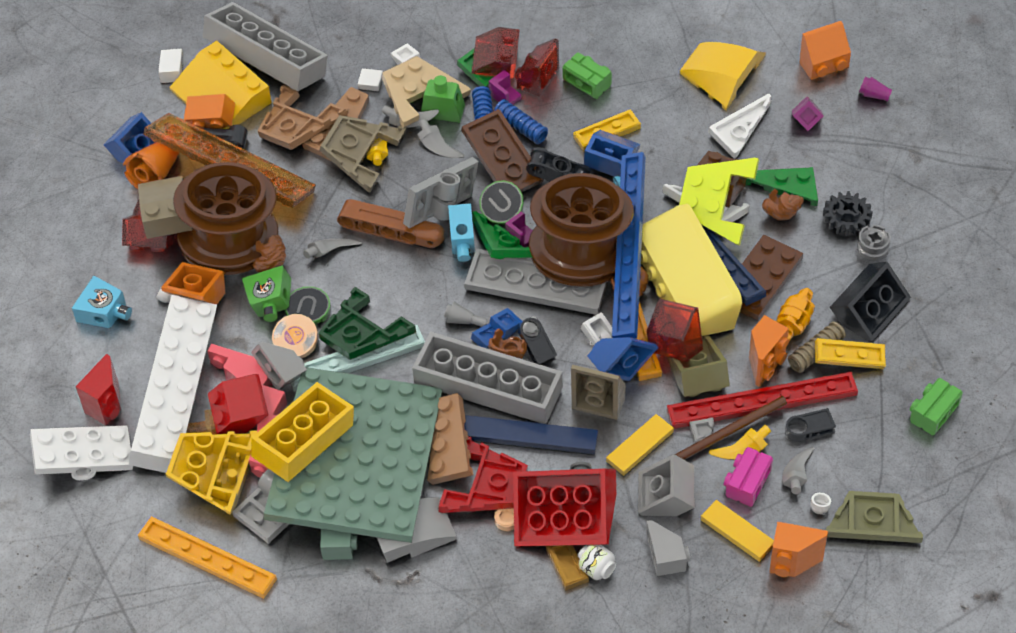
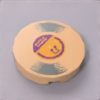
[272,314,319,358]

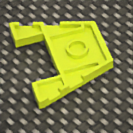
[679,158,759,246]

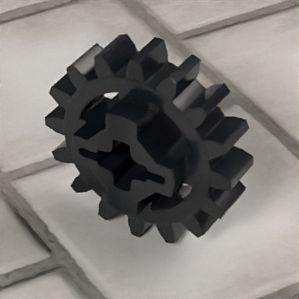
[823,191,873,236]

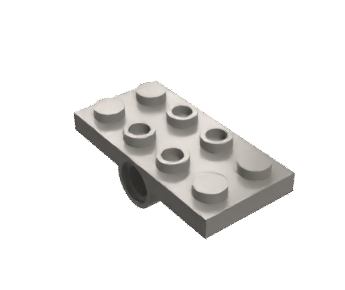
[403,157,479,228]
[233,469,289,544]

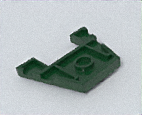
[318,287,416,360]

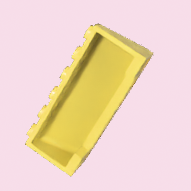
[641,204,742,340]

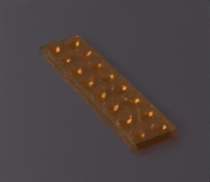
[143,113,316,208]

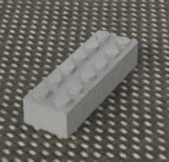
[203,2,328,91]
[412,331,563,424]

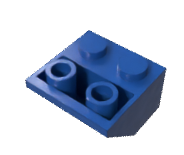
[584,130,641,177]

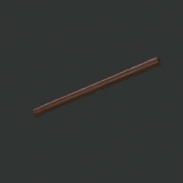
[675,396,787,460]

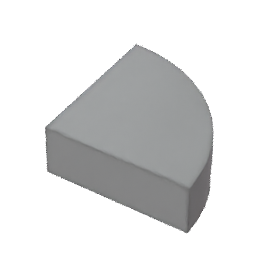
[689,418,714,443]

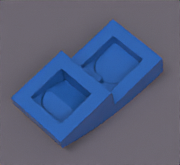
[471,308,522,349]

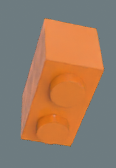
[183,94,235,130]

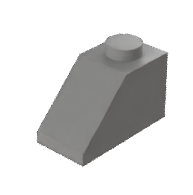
[251,342,307,390]
[646,520,690,576]

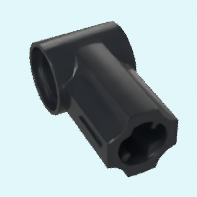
[202,125,248,154]

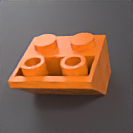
[749,315,789,387]

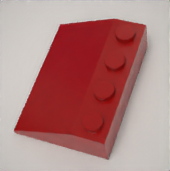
[513,468,617,546]

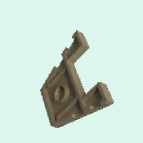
[320,115,406,193]

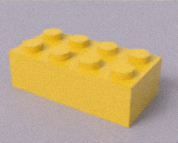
[251,382,354,482]

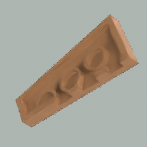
[302,87,369,161]
[427,393,473,485]

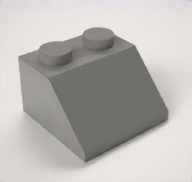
[638,454,695,516]

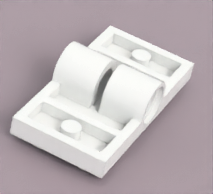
[30,426,133,480]

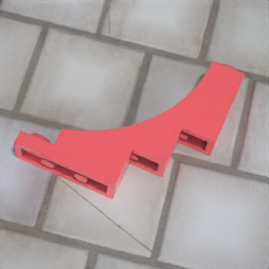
[208,344,287,478]

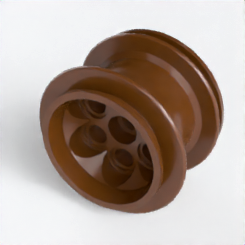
[173,162,279,275]
[529,173,634,286]

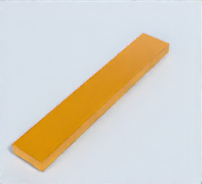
[138,516,277,599]

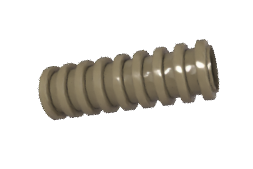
[788,321,846,373]

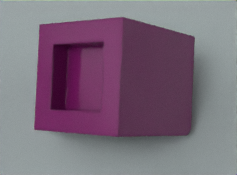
[489,70,521,104]
[792,96,824,131]
[505,211,533,248]

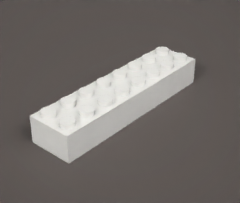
[129,295,217,473]

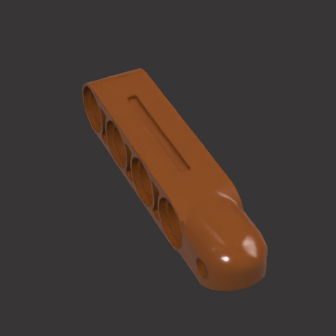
[337,199,445,248]

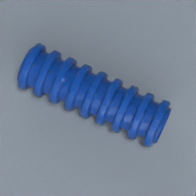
[472,86,493,120]
[494,99,548,144]

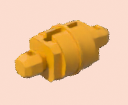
[776,288,815,341]

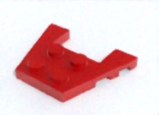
[438,436,528,513]

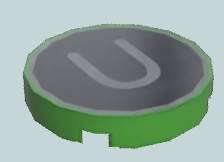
[479,180,524,225]
[285,287,331,326]

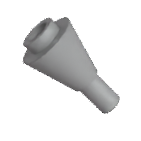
[444,301,487,327]

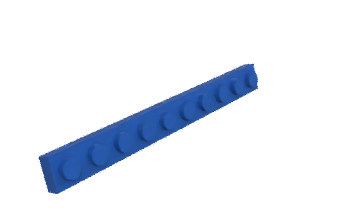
[612,152,646,339]

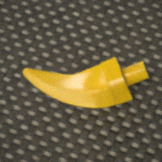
[367,138,388,166]
[709,425,772,459]

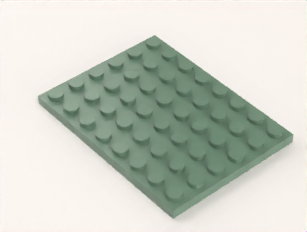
[264,367,442,543]

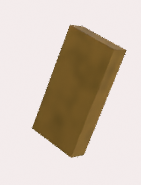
[546,545,589,591]

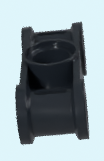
[526,147,591,182]

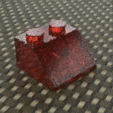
[471,27,520,79]
[515,38,559,97]
[122,214,175,252]
[646,299,703,362]

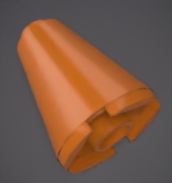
[123,138,180,189]

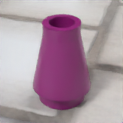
[859,76,892,101]

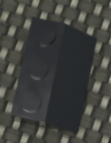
[830,262,911,342]

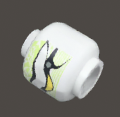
[578,545,616,580]

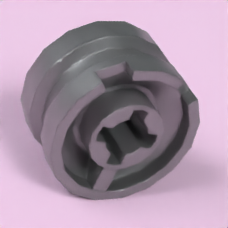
[857,224,891,261]

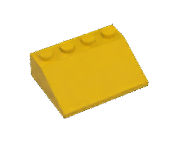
[170,41,272,129]

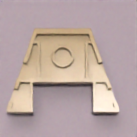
[382,56,471,128]

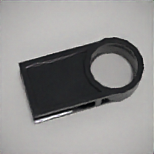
[518,317,557,365]
[785,408,836,442]

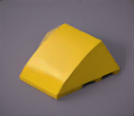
[680,42,766,111]
[166,431,257,514]

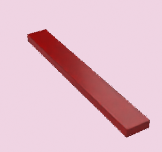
[667,372,858,429]

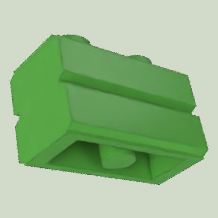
[562,52,612,99]
[909,378,963,436]

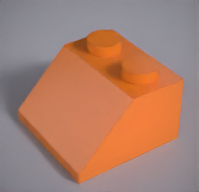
[799,21,851,80]
[161,262,225,305]
[769,522,828,577]

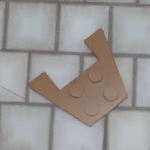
[258,85,347,150]

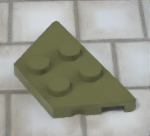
[826,491,923,543]

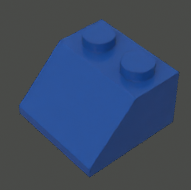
[103,112,164,163]
[587,337,659,381]

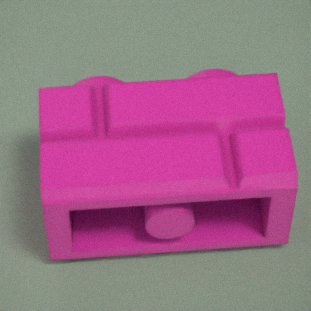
[723,447,773,507]

